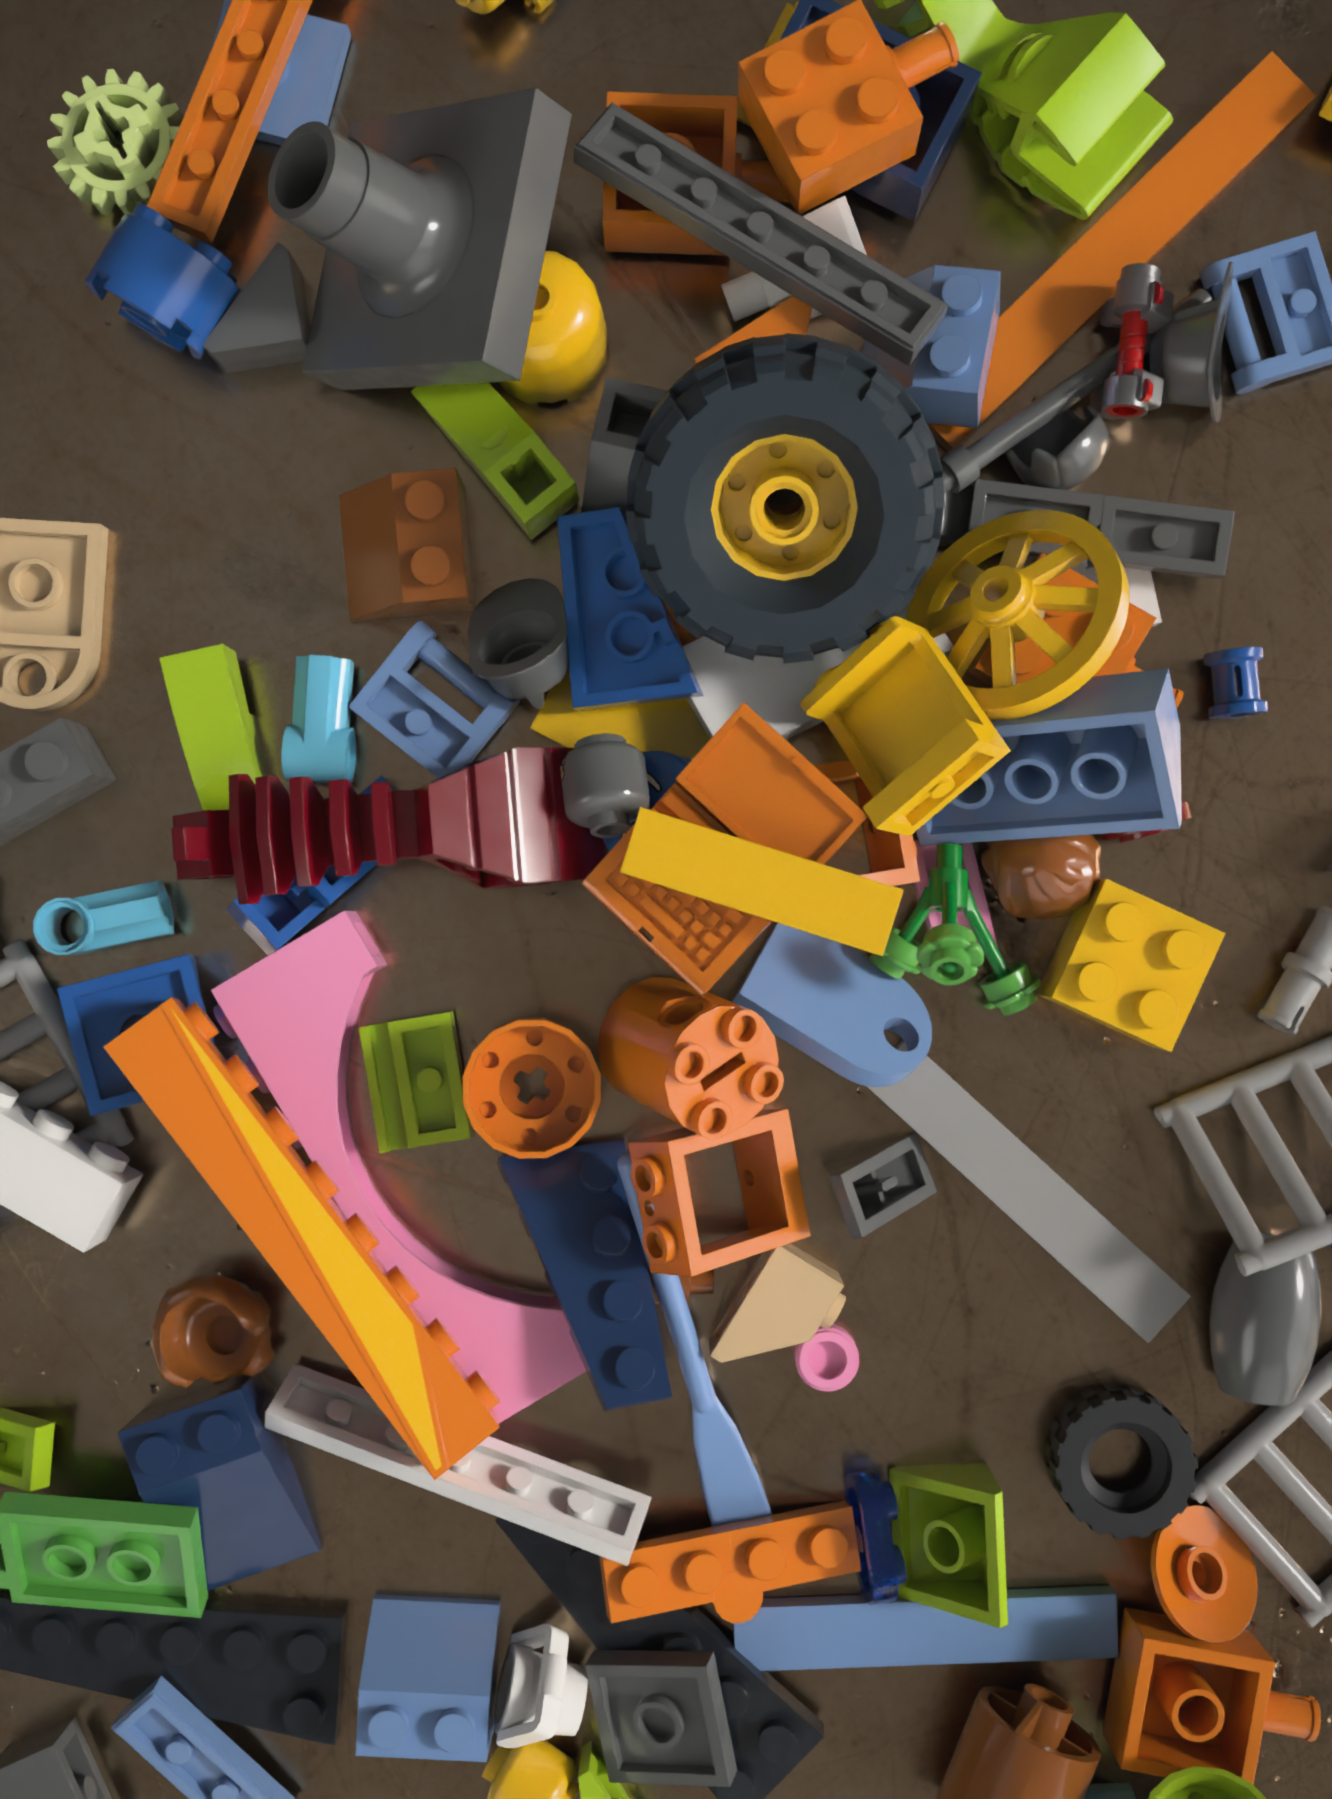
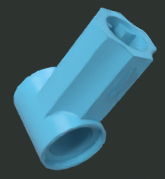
[281,655,357,783]
[33,880,175,955]

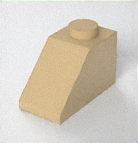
[709,1243,846,1363]

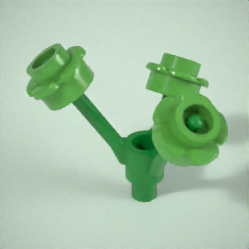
[868,843,1041,1016]

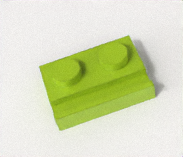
[358,1011,474,1154]

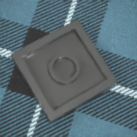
[585,1650,737,1787]

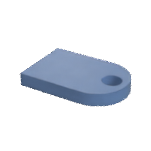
[732,922,932,1087]

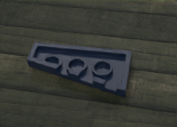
[497,1138,672,1412]

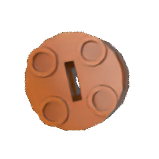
[597,977,784,1140]

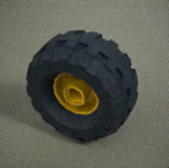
[626,333,945,663]

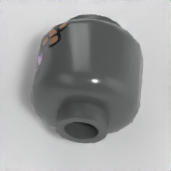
[560,733,650,838]

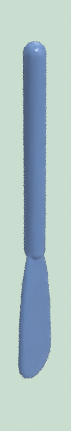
[617,1151,772,1527]

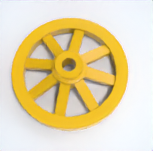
[905,510,1129,721]

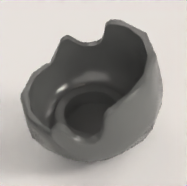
[1005,406,1111,490]

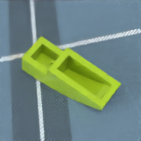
[159,643,268,810]

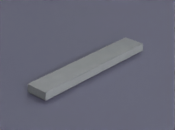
[867,1039,1191,1343]

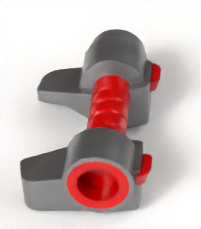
[1091,263,1174,420]

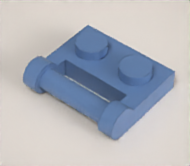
[1199,231,1332,394]
[348,620,521,778]

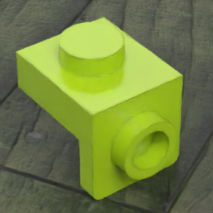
[0,1407,55,1493]

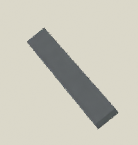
[574,102,949,366]

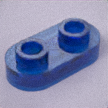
[845,1469,907,1605]

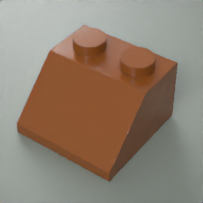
[339,467,476,622]

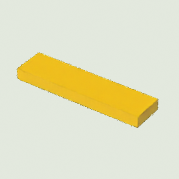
[620,807,904,956]

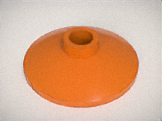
[1151,1505,1258,1643]

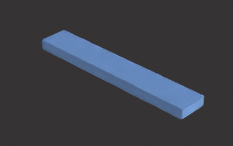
[733,1585,1119,1671]

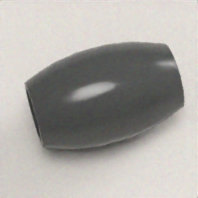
[1210,1233,1322,1406]

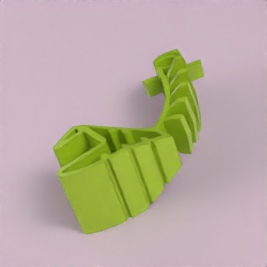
[874,0,1173,220]

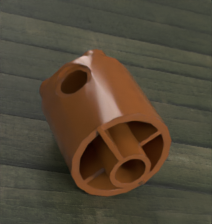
[936,1684,1102,1799]

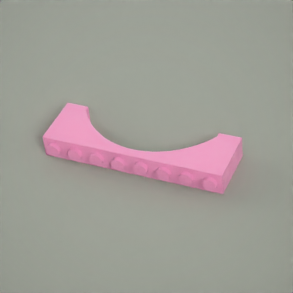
[211,911,586,1423]

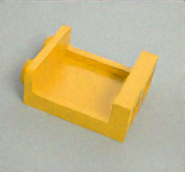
[799,616,1011,836]

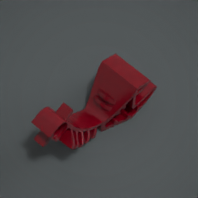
[171,747,606,905]

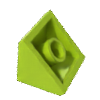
[889,1463,1008,1629]

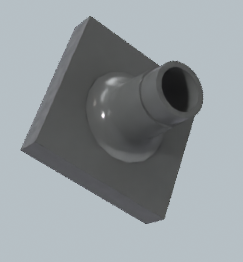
[268,88,572,390]

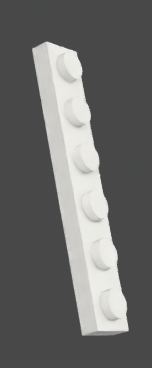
[264,1363,652,1566]

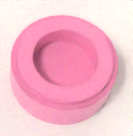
[794,1324,859,1392]

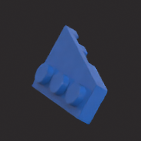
[557,507,704,711]

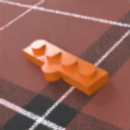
[599,1500,861,1623]

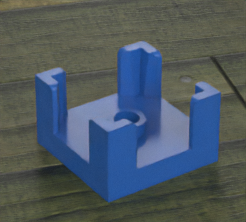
[57,954,220,1116]

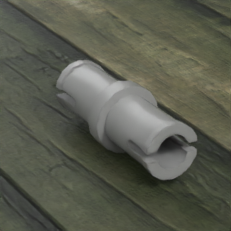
[1257,906,1332,1036]

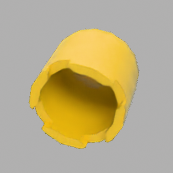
[499,251,608,405]

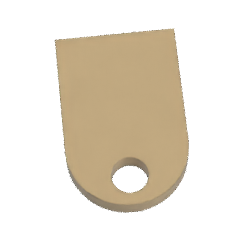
[0,518,109,712]

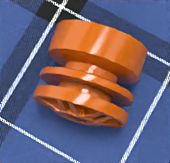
[462,1017,601,1159]

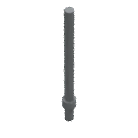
[940,288,1212,494]

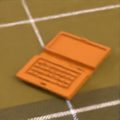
[582,702,868,997]

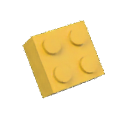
[1036,879,1226,1052]

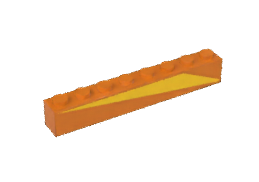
[103,997,501,1480]

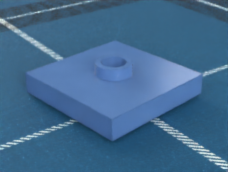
[210,0,352,145]

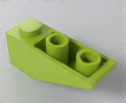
[411,382,580,540]

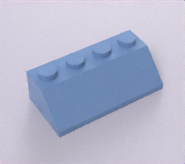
[916,668,1182,846]

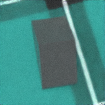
[203,242,310,373]
[823,1132,937,1239]

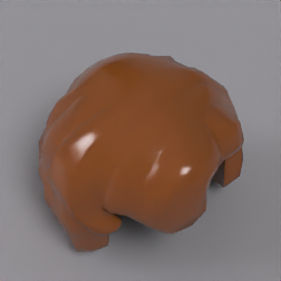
[981,834,1101,920]
[151,1273,275,1388]

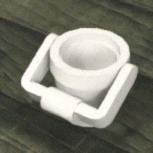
[494,1624,588,1748]

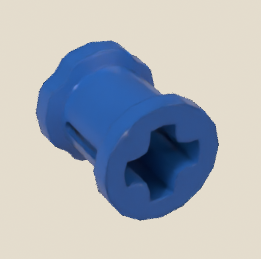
[1203,647,1269,719]

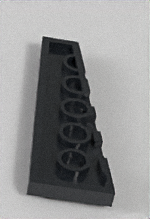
[495,1517,824,1799]
[0,1588,347,1745]

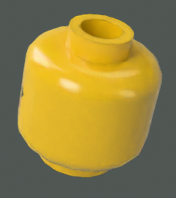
[482,1740,579,1799]

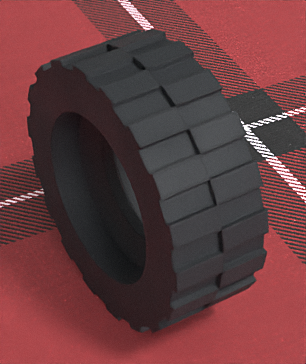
[1045,1383,1198,1540]

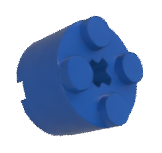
[84,203,240,359]

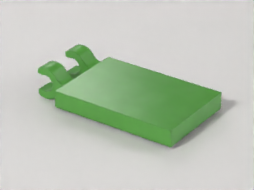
[0,1491,208,1618]

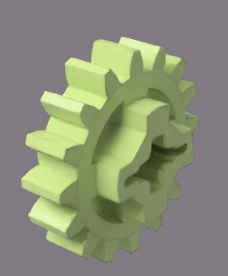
[47,69,184,216]

